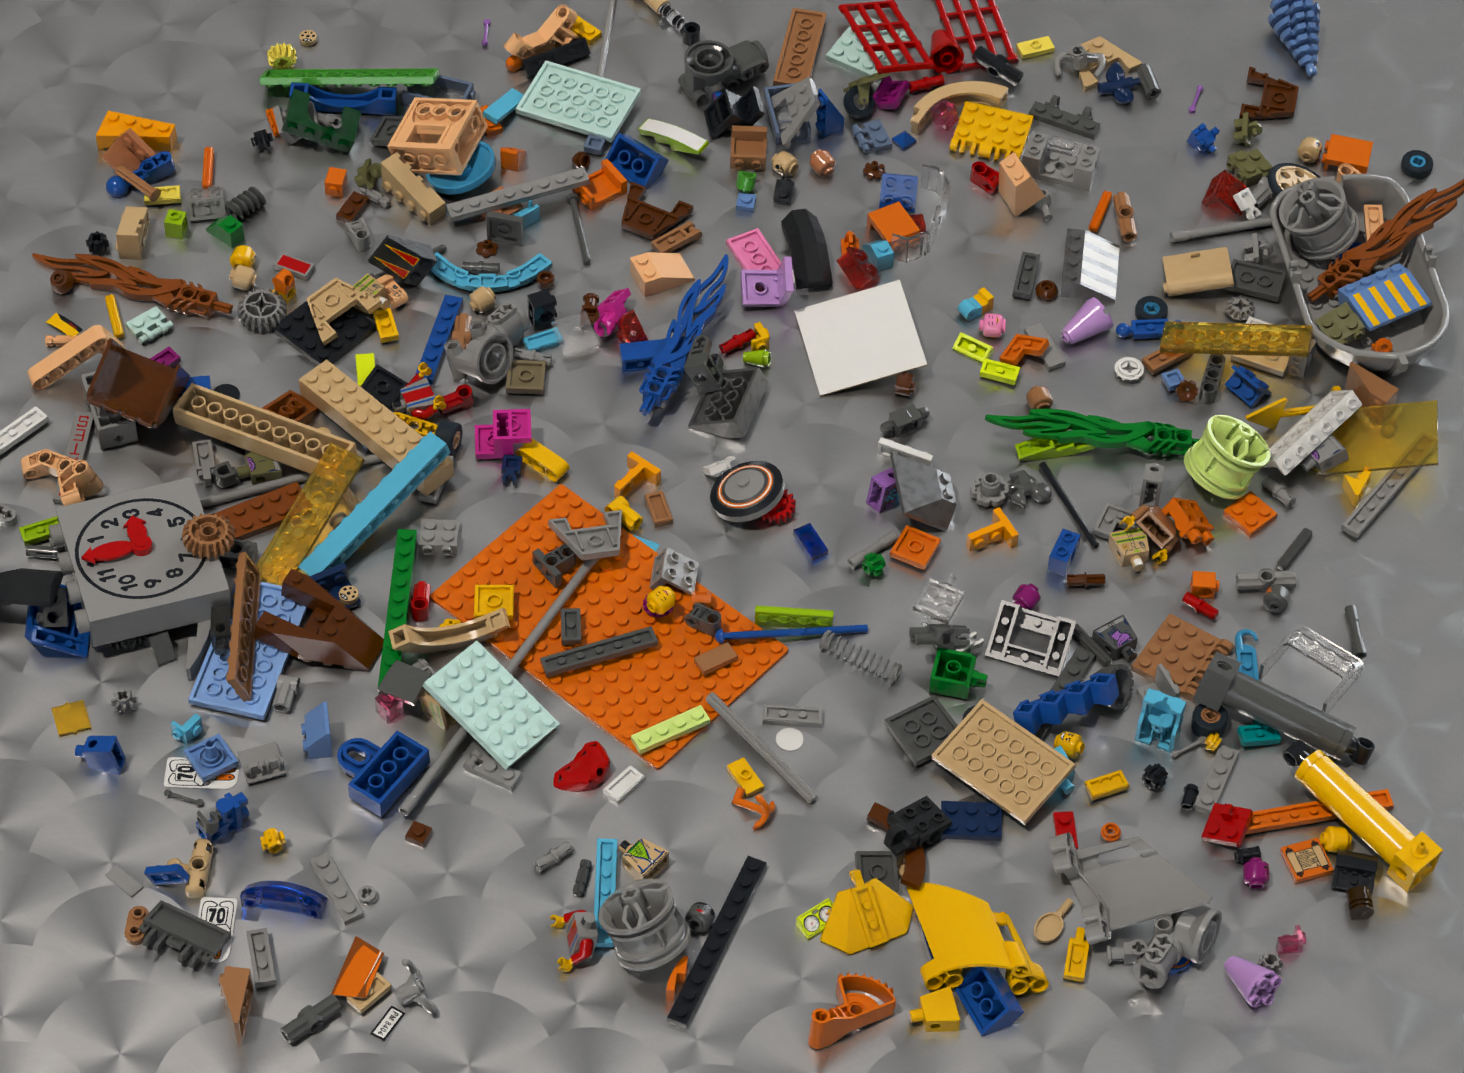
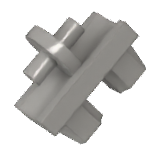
[1243,233,1274,265]

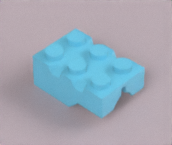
[1135,688,1186,753]

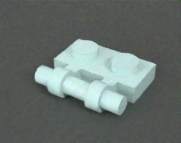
[125,306,174,344]

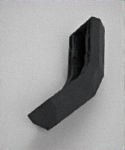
[781,209,833,289]
[0,568,63,608]

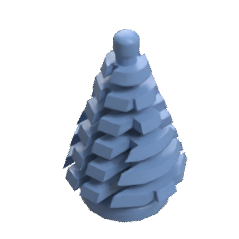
[1268,0,1321,77]

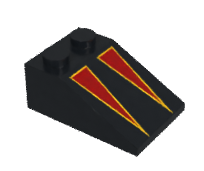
[368,235,437,286]

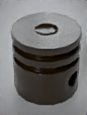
[1346,886,1374,920]

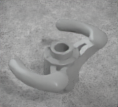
[1054,45,1106,77]
[394,959,437,1014]

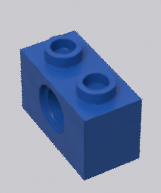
[1047,529,1081,576]

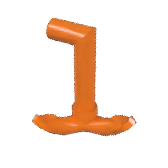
[732,787,775,830]

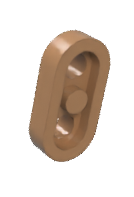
[124,906,149,945]

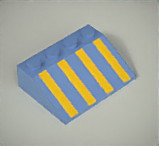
[1338,263,1432,331]

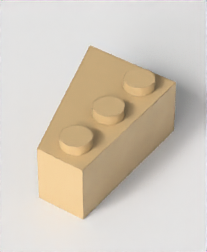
[116,206,149,260]

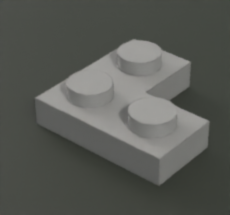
[1092,502,1138,540]

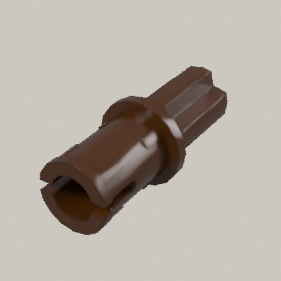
[1067,572,1106,588]

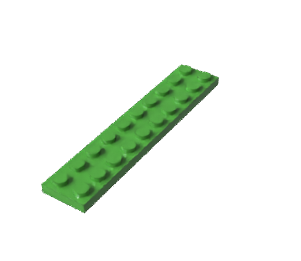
[259,68,440,87]

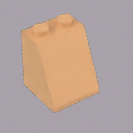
[999,152,1045,217]

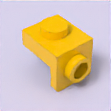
[751,322,770,351]

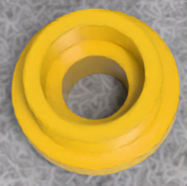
[1204,733,1222,752]

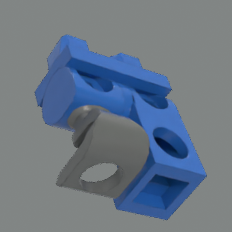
[196,792,249,844]

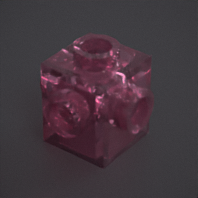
[931,99,959,131]

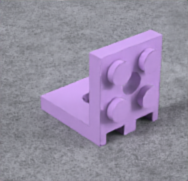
[740,256,794,307]

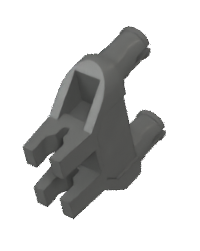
[909,624,970,648]

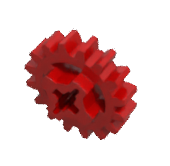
[762,489,796,524]

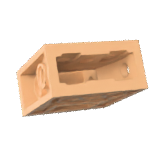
[387,97,488,175]

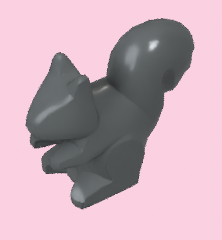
[1008,470,1052,508]

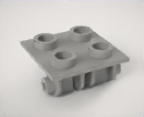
[237,741,287,785]

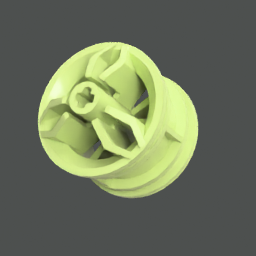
[1184,415,1271,499]

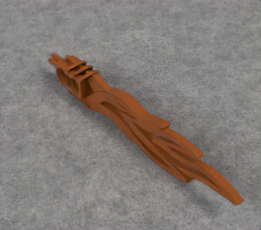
[1306,179,1464,303]
[32,253,233,318]

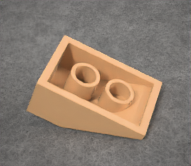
[630,252,695,297]

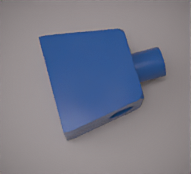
[75,736,126,775]

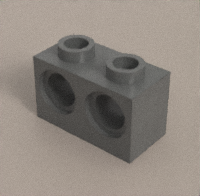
[36,588,68,629]

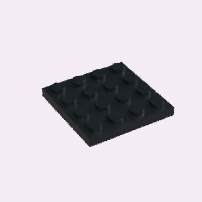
[272,301,377,366]

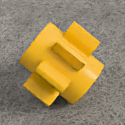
[260,828,286,853]

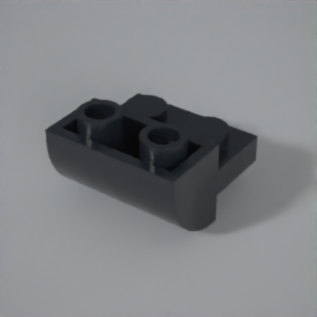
[1331,849,1378,895]

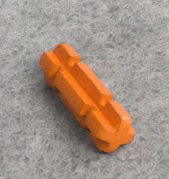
[266,108,281,137]

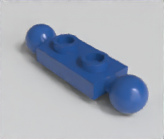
[1116,318,1185,339]

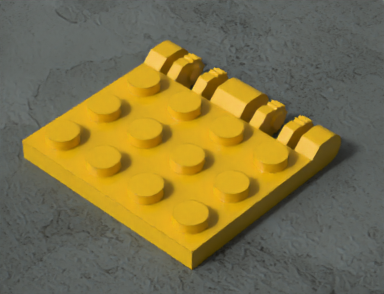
[949,101,1034,161]

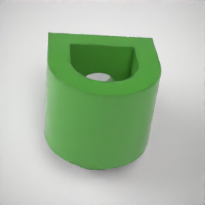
[736,171,756,193]

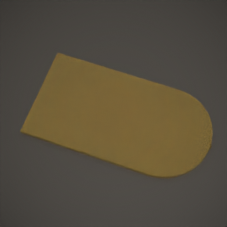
[1301,400,1439,475]

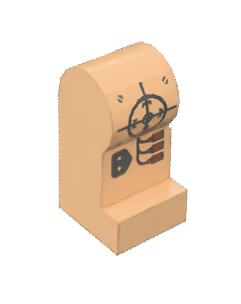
[376,273,409,309]

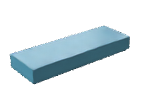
[483,88,524,124]

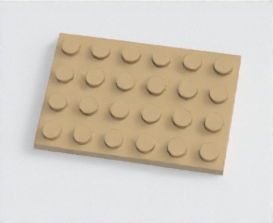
[931,699,1076,825]

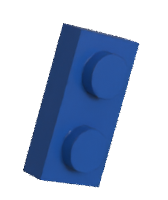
[144,864,190,885]

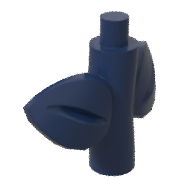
[1097,62,1140,103]

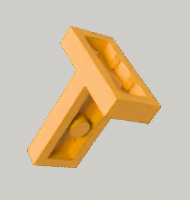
[614,451,661,499]
[966,507,1019,551]

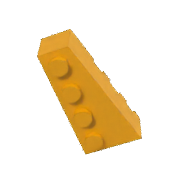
[96,111,177,152]

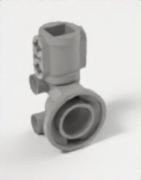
[444,302,530,384]
[1133,905,1222,989]

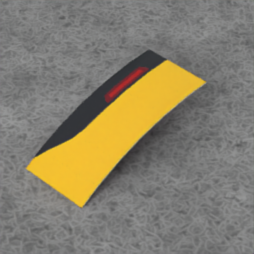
[46,313,83,337]

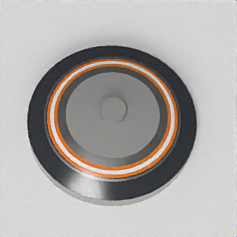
[710,461,785,522]

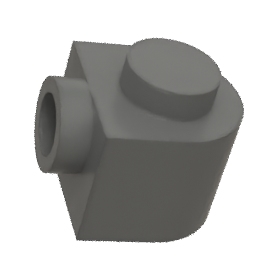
[213,461,238,487]

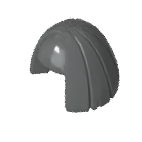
[1094,664,1134,710]

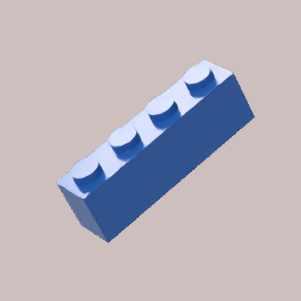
[619,336,693,373]

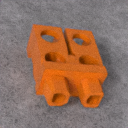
[1162,497,1215,546]

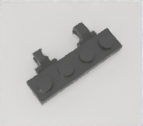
[1028,95,1100,140]

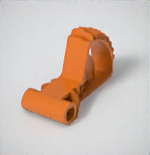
[808,972,896,1049]

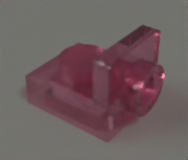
[1276,925,1306,955]

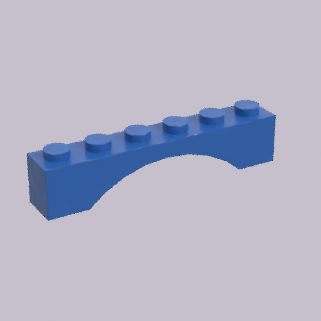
[289,82,398,115]

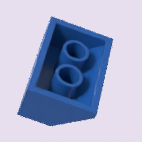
[605,133,669,189]
[954,967,1024,1036]

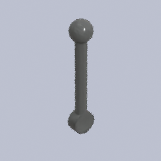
[164,789,204,808]

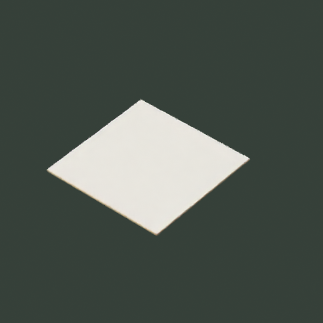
[794,280,927,396]

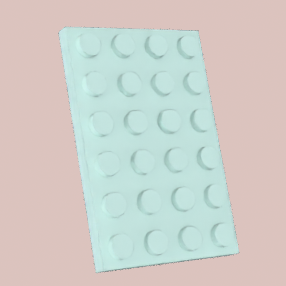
[516,60,641,142]
[422,640,560,770]

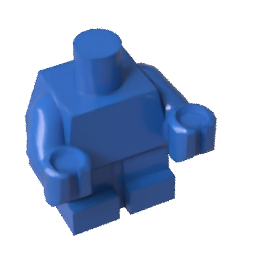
[1186,123,1220,154]

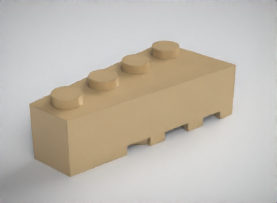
[381,152,446,226]

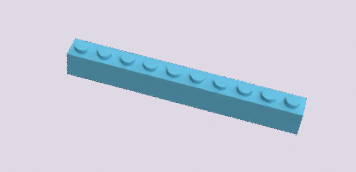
[298,431,451,576]

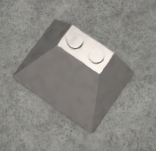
[890,453,957,531]
[985,600,1077,677]

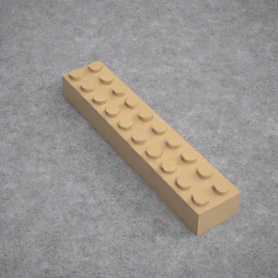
[298,360,454,496]
[172,383,358,484]

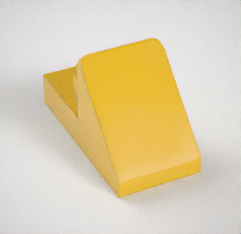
[1342,467,1373,507]

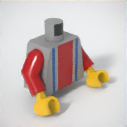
[392,362,446,420]
[550,910,598,972]

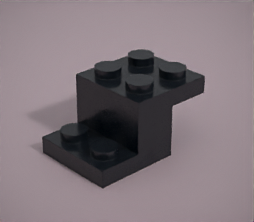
[704,86,765,139]

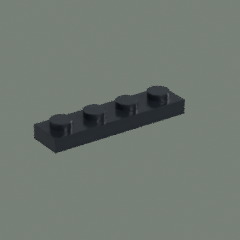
[521,37,591,77]

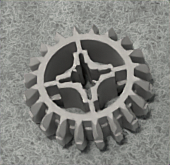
[237,288,287,333]

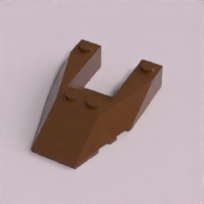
[254,568,384,672]

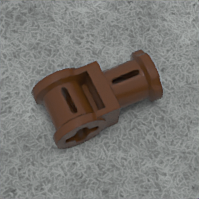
[580,293,600,327]

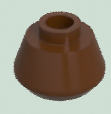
[50,270,74,294]

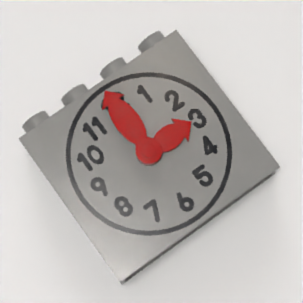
[48,477,231,647]

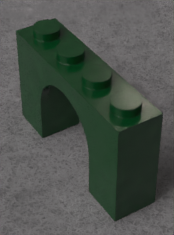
[281,89,361,153]

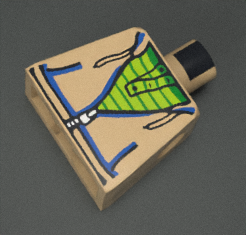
[618,838,669,881]

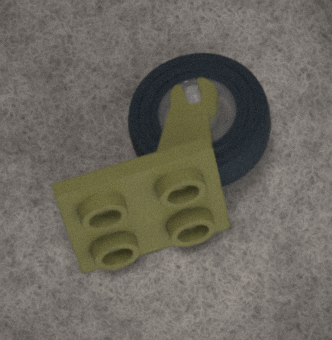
[843,72,890,119]

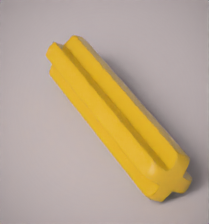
[105,294,124,339]

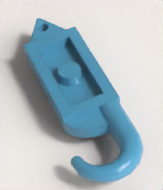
[1235,629,1259,681]

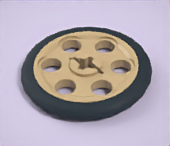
[1268,163,1321,196]

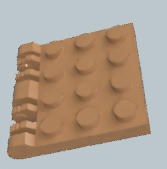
[1131,613,1234,702]

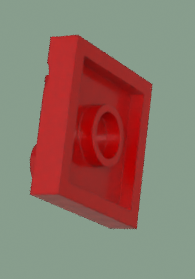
[1201,803,1253,847]

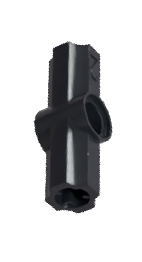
[972,46,1024,86]

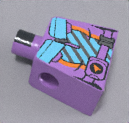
[866,468,899,513]

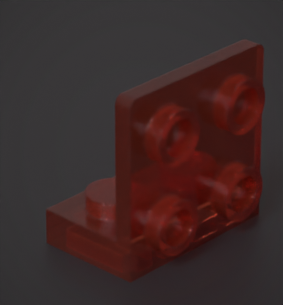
[1202,170,1251,216]

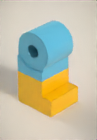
[957,287,994,321]

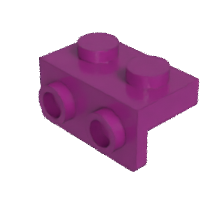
[873,76,910,109]

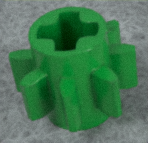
[862,552,886,577]

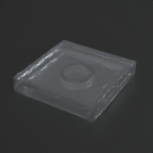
[551,311,599,358]

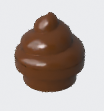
[572,151,590,168]

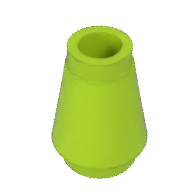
[743,349,771,368]

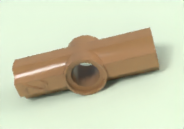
[1113,192,1137,242]
[452,313,472,349]

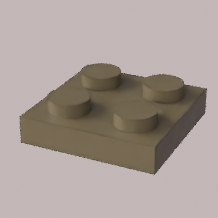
[506,360,546,395]

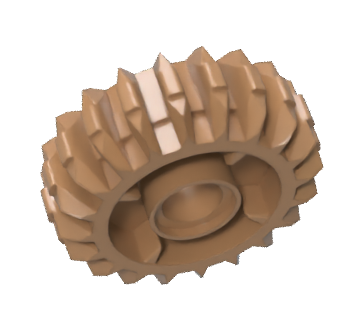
[182,512,235,560]

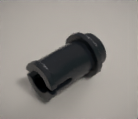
[1180,784,1199,811]
[1234,846,1261,863]

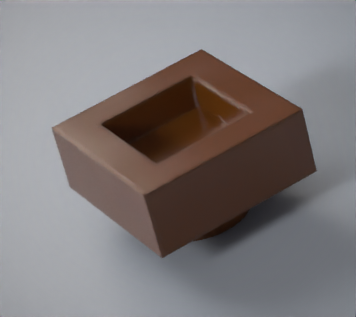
[405,821,433,847]

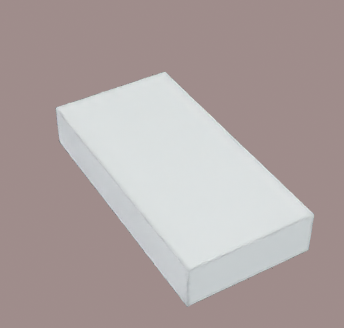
[603,765,645,805]

